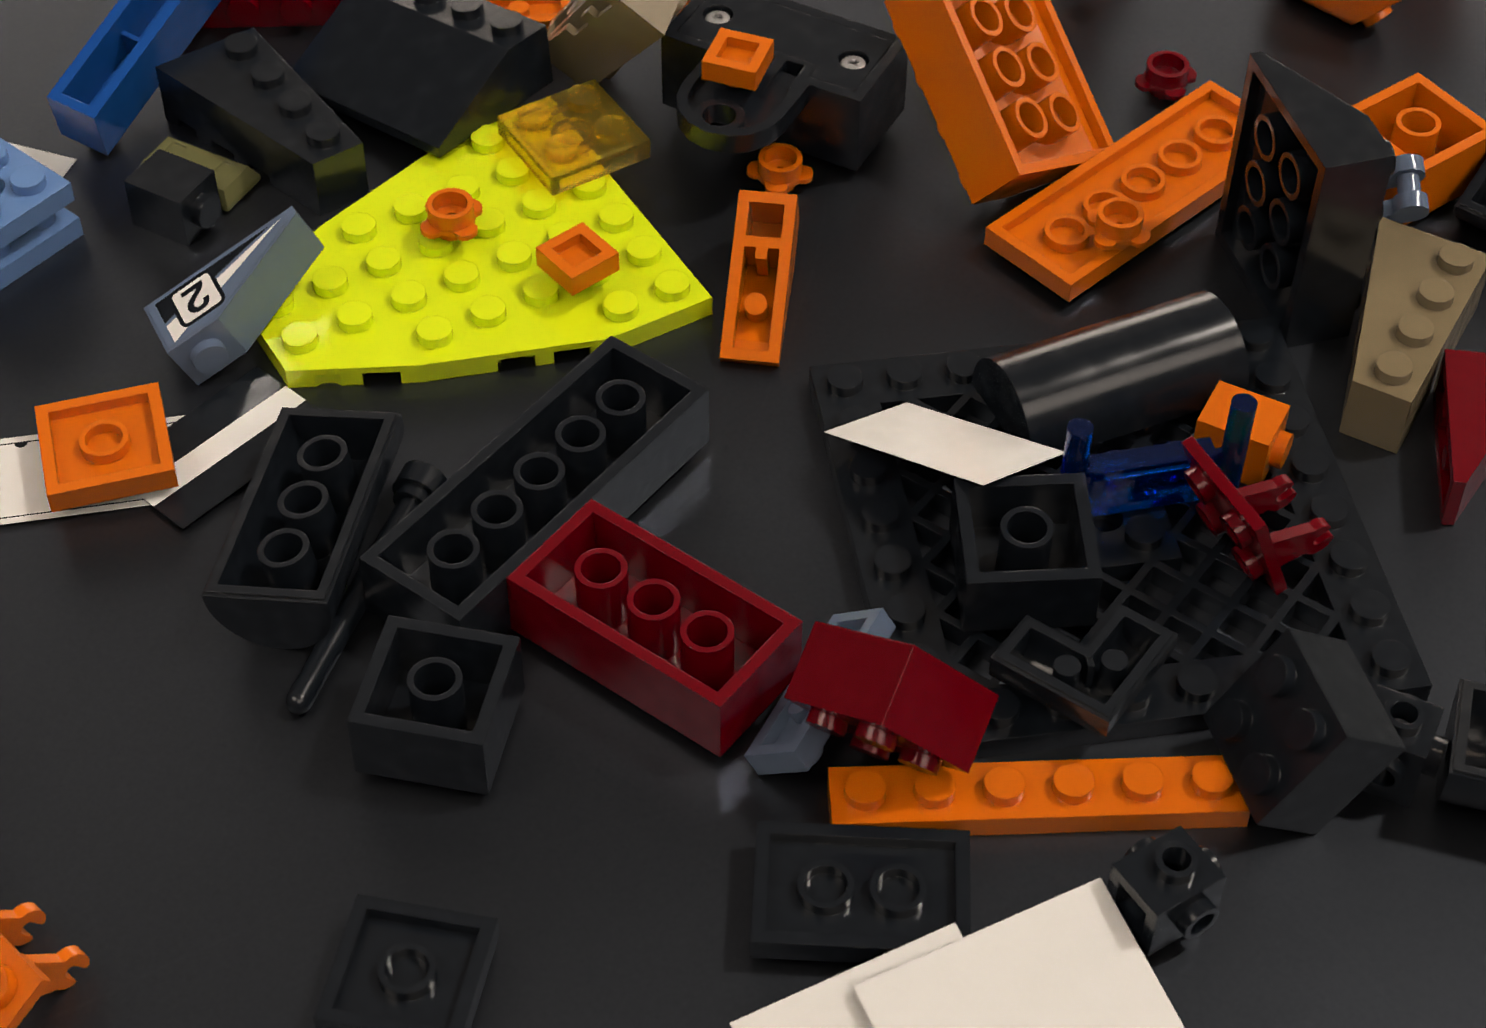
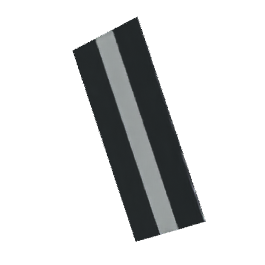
[138,366,318,529]

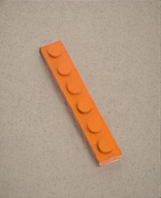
[827,755,1251,836]

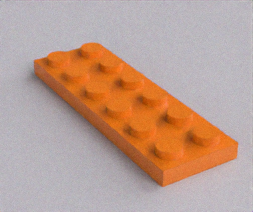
[984,80,1241,302]

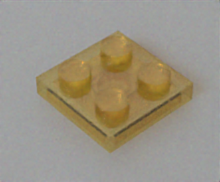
[497,79,651,196]

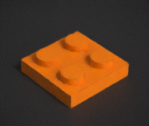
[34,382,179,512]

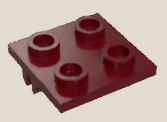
[1181,436,1334,595]

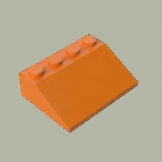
[884,0,1114,205]

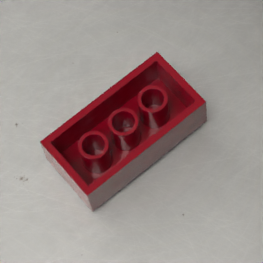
[506,498,803,757]

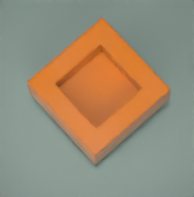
[701,28,774,91]
[536,222,619,296]

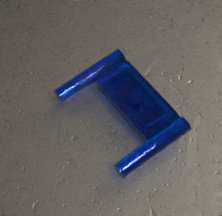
[1060,393,1258,517]

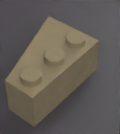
[547,0,688,91]

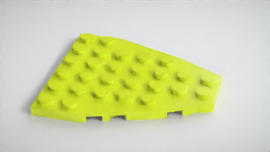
[256,102,713,388]

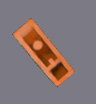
[719,190,800,367]

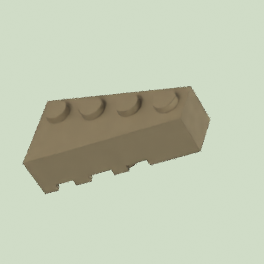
[1339,217,1486,454]

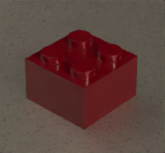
[784,621,999,776]

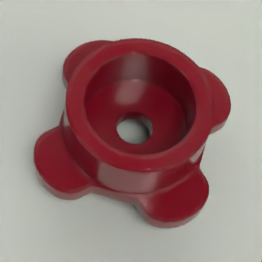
[1135,50,1197,101]

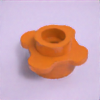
[747,143,813,194]
[420,188,482,241]
[1087,197,1151,251]

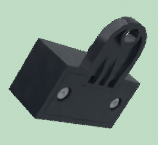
[661,0,908,171]

